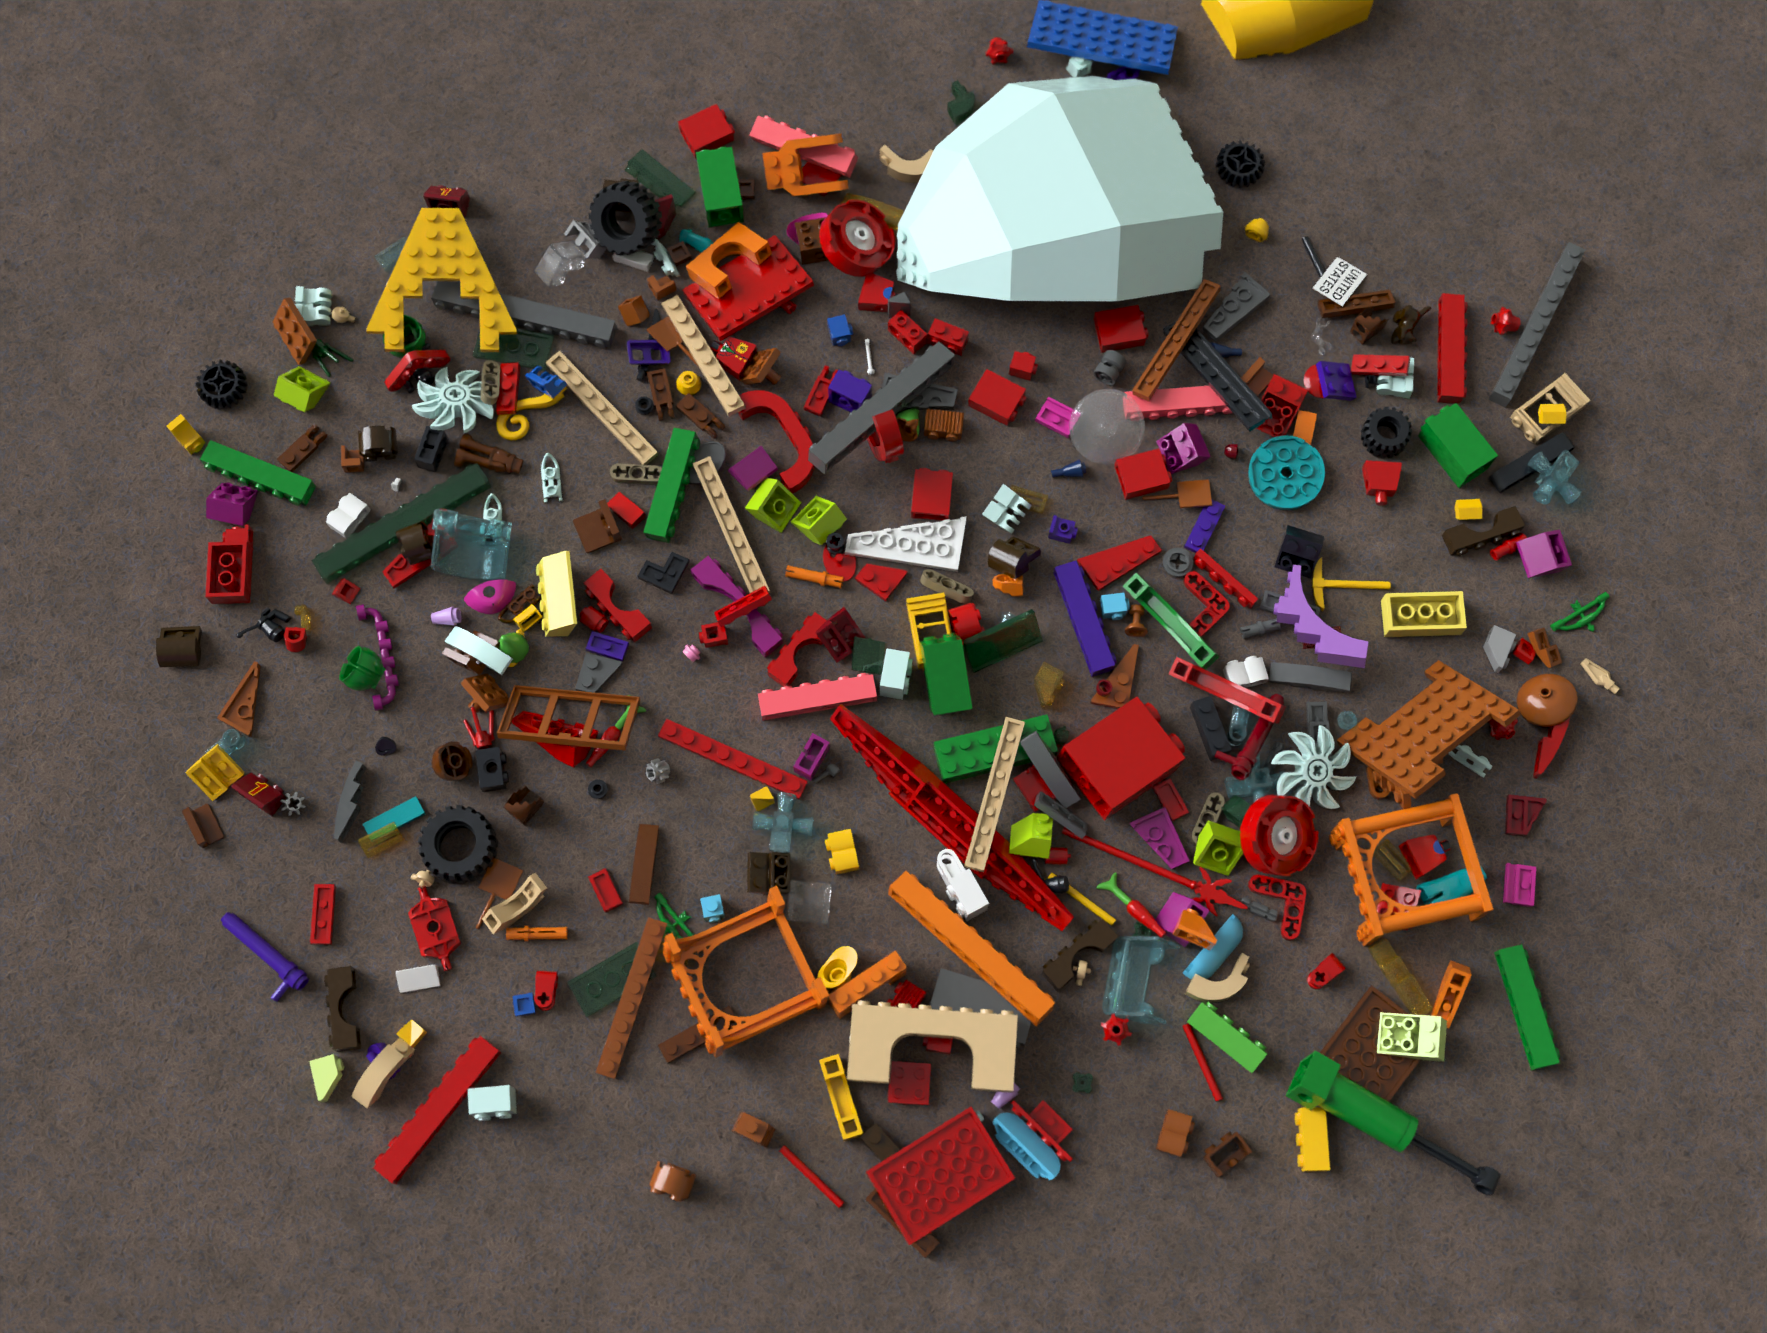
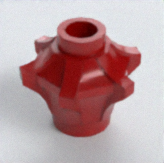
[985,37,1013,65]
[1491,307,1521,335]
[1488,719,1518,740]
[1100,1013,1132,1046]

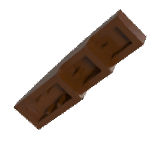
[629,824,659,905]

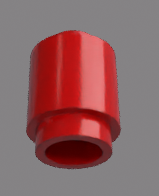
[579,606,609,633]

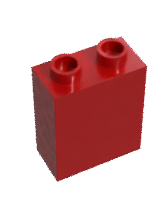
[1057,696,1185,821]

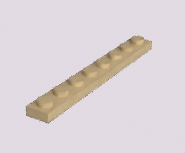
[661,295,745,417]
[546,351,658,465]
[693,456,770,593]
[964,717,1025,872]

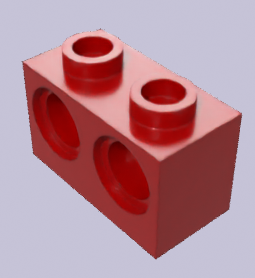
[888,310,927,354]

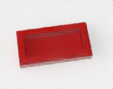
[1153,778,1189,822]
[588,868,623,913]

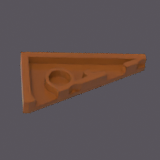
[1090,644,1139,709]
[217,661,261,737]

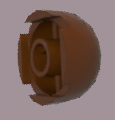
[431,742,472,781]

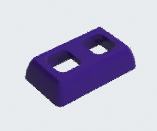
[627,340,671,365]

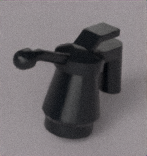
[404,343,435,393]
[236,608,291,642]
[1032,857,1069,902]

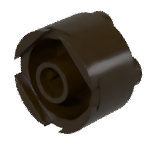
[358,426,398,462]
[396,521,437,565]

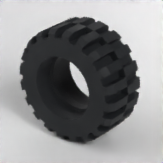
[588,181,662,255]
[418,805,498,884]

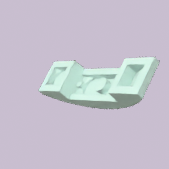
[444,626,513,675]

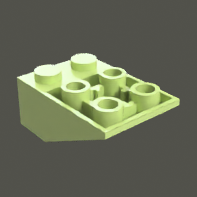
[1377,1013,1447,1062]

